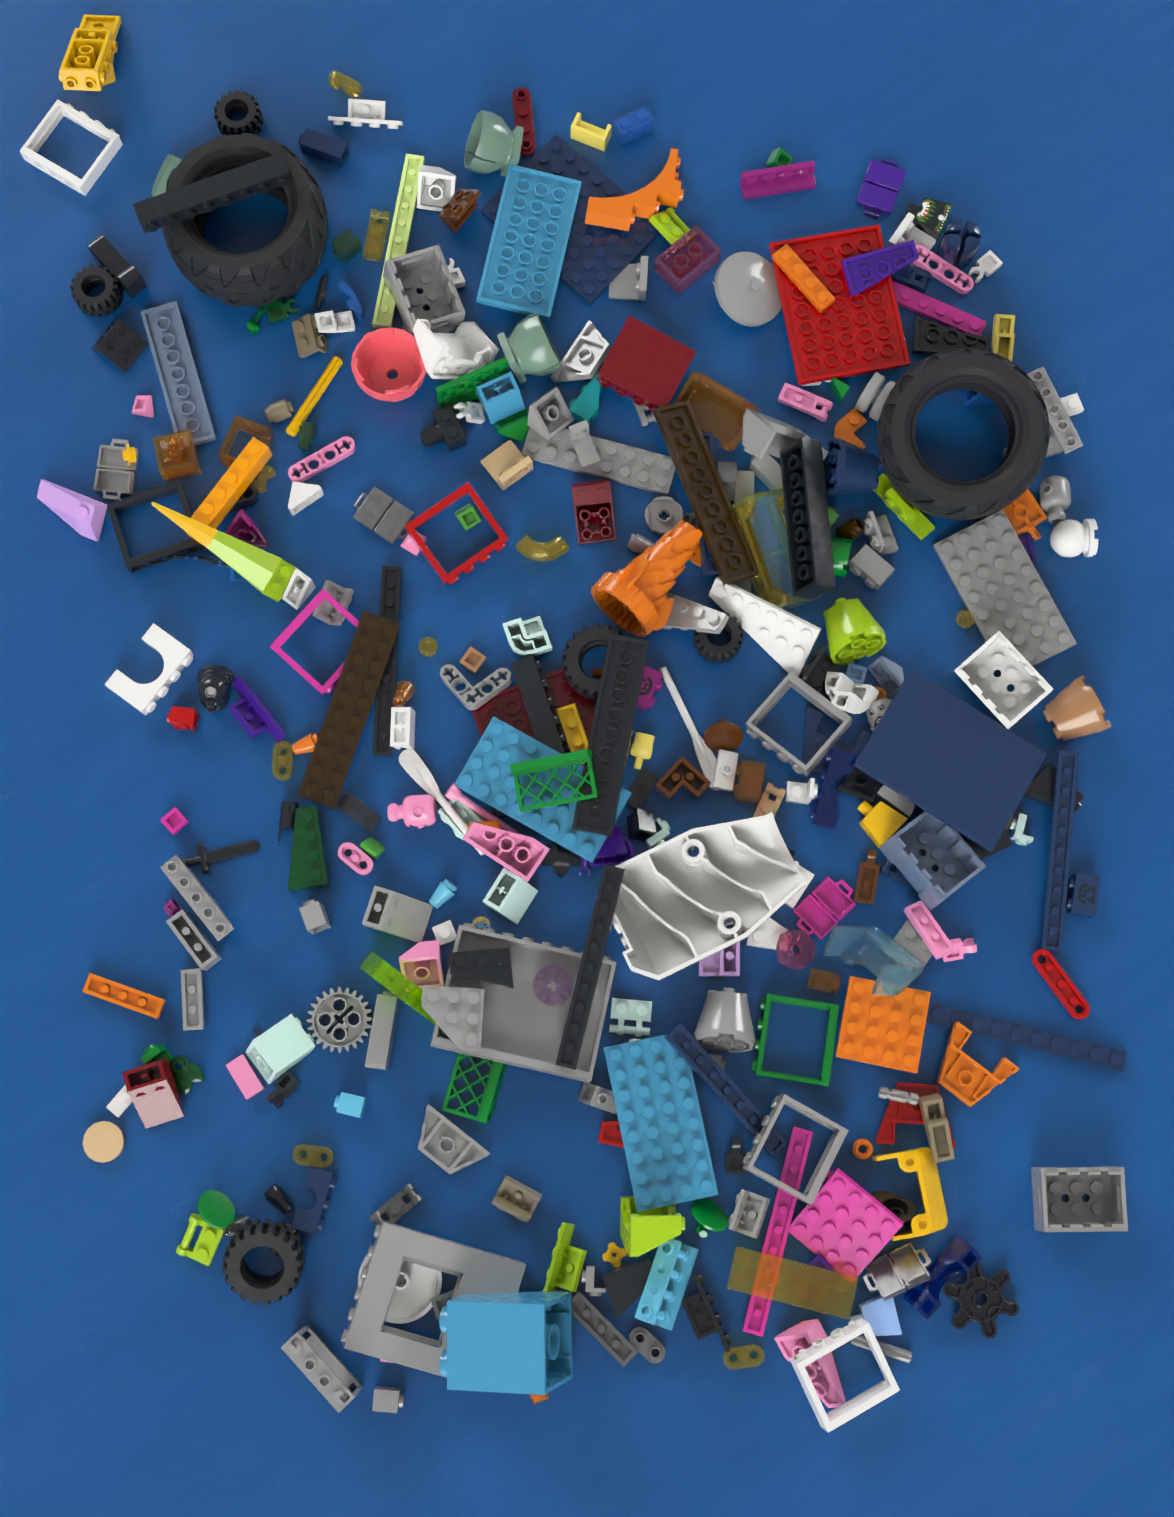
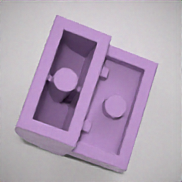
[699,941,740,977]

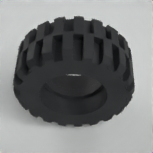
[562,623,628,702]
[222,1218,305,1305]

